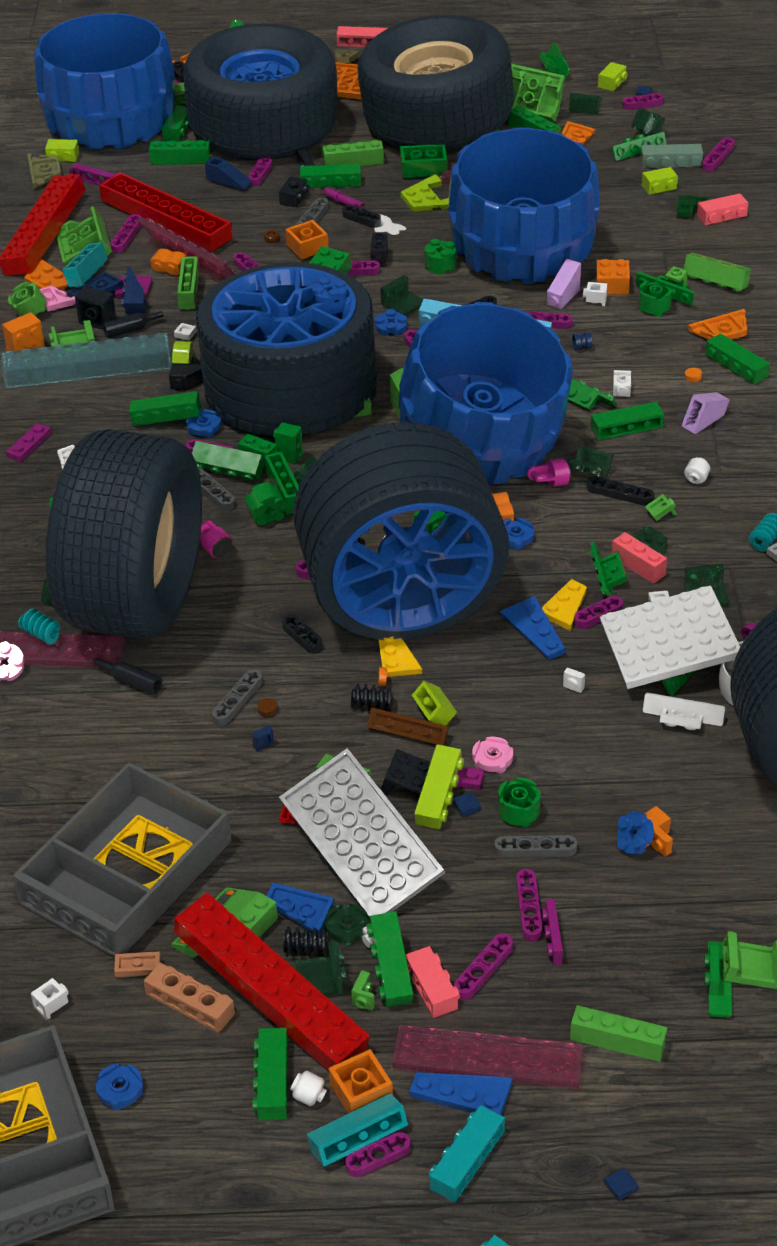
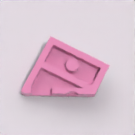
[40,286,76,312]

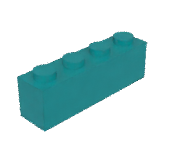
[62,242,108,288]
[306,1093,408,1167]
[428,1105,505,1202]

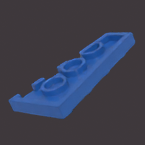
[500,596,566,660]
[409,1072,513,1115]

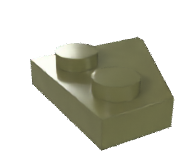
[335,49,360,64]

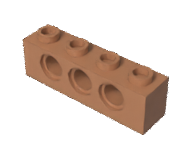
[144,963,235,1033]

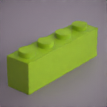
[414,745,464,830]

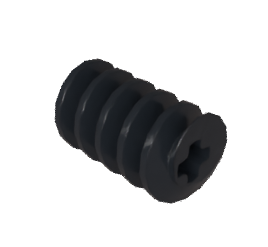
[351,683,393,712]
[283,926,330,957]

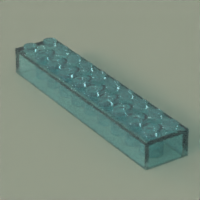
[1,333,172,389]

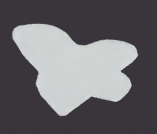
[374,214,406,235]

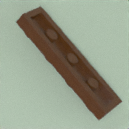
[367,708,449,746]

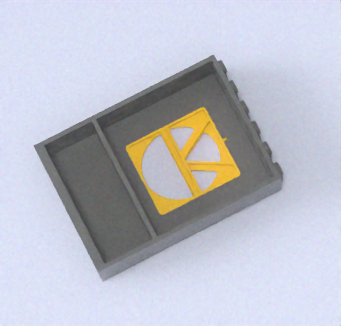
[13,762,232,957]
[0,1025,115,1246]

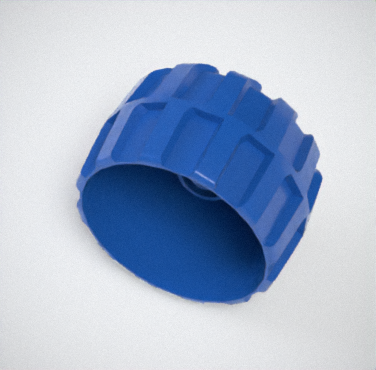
[34,13,175,150]
[448,128,600,284]
[399,302,573,485]

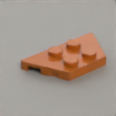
[24,259,75,291]
[688,309,747,340]

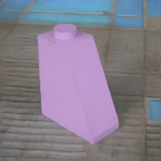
[547,259,581,309]
[682,392,730,434]

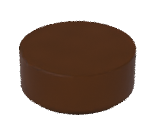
[264,230,280,243]
[257,698,278,717]

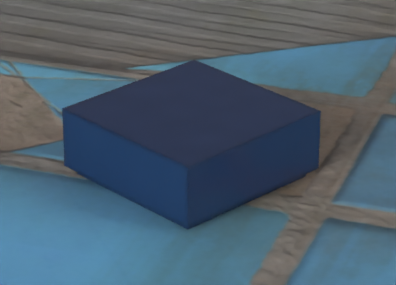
[636,86,653,96]
[252,725,274,751]
[453,791,481,817]
[604,1167,639,1201]

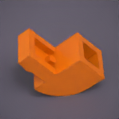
[645,806,673,857]

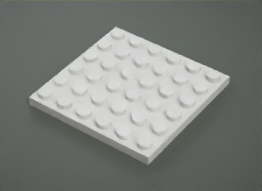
[600,585,740,689]

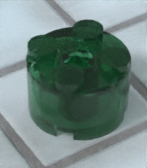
[631,107,665,135]

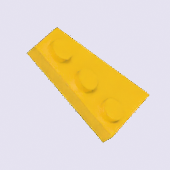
[542,579,587,631]
[378,637,422,677]

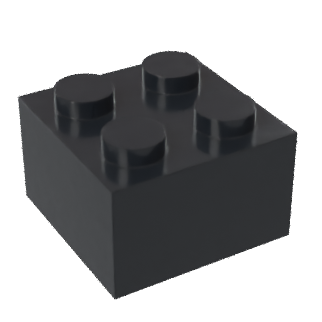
[75,287,116,330]

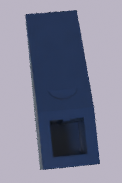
[205,157,252,190]
[121,267,146,314]

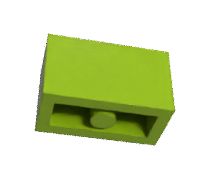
[598,62,627,91]
[45,139,79,162]
[642,167,678,195]
[412,681,457,725]

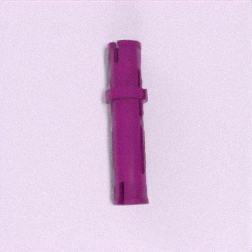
[323,187,365,209]

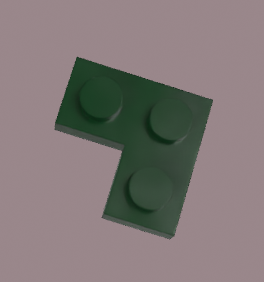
[677,195,710,218]

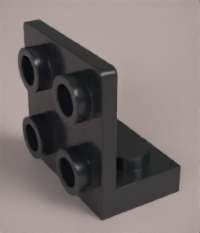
[381,749,431,796]

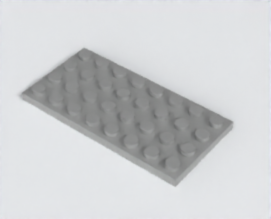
[279,748,445,917]

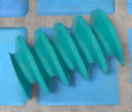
[749,513,777,552]
[18,608,60,645]

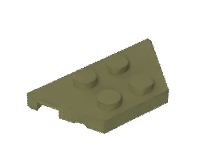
[27,153,62,188]

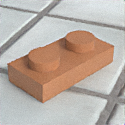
[114,952,161,977]

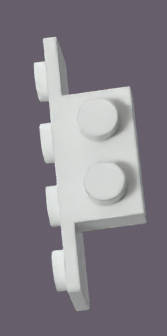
[643,693,725,730]

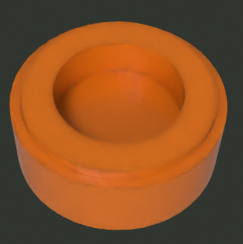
[685,368,702,382]
[378,667,387,687]

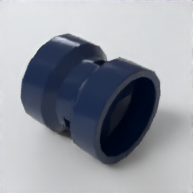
[572,332,593,350]

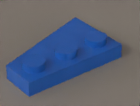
[267,883,334,935]

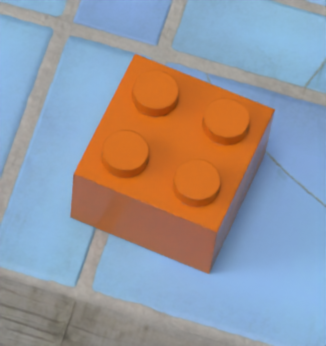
[285,220,329,260]
[596,259,630,295]
[2,312,45,361]
[329,1049,393,1114]

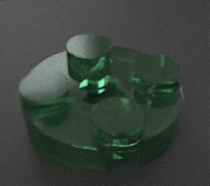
[632,527,668,555]
[325,903,369,946]

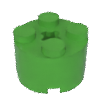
[8,282,46,316]

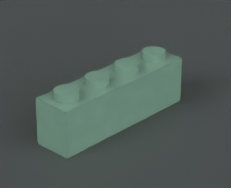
[641,144,703,168]

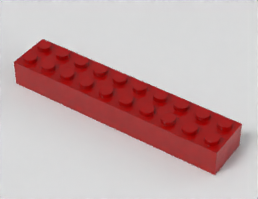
[99,172,233,252]
[0,174,86,276]
[174,892,370,1072]

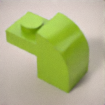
[172,341,195,364]

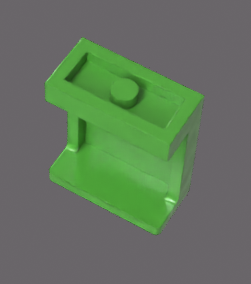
[49,320,96,358]
[722,931,777,989]

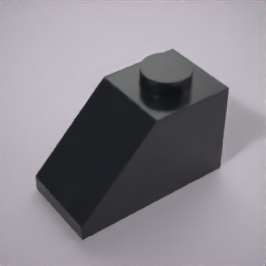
[169,364,203,390]

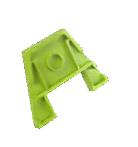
[401,174,448,212]

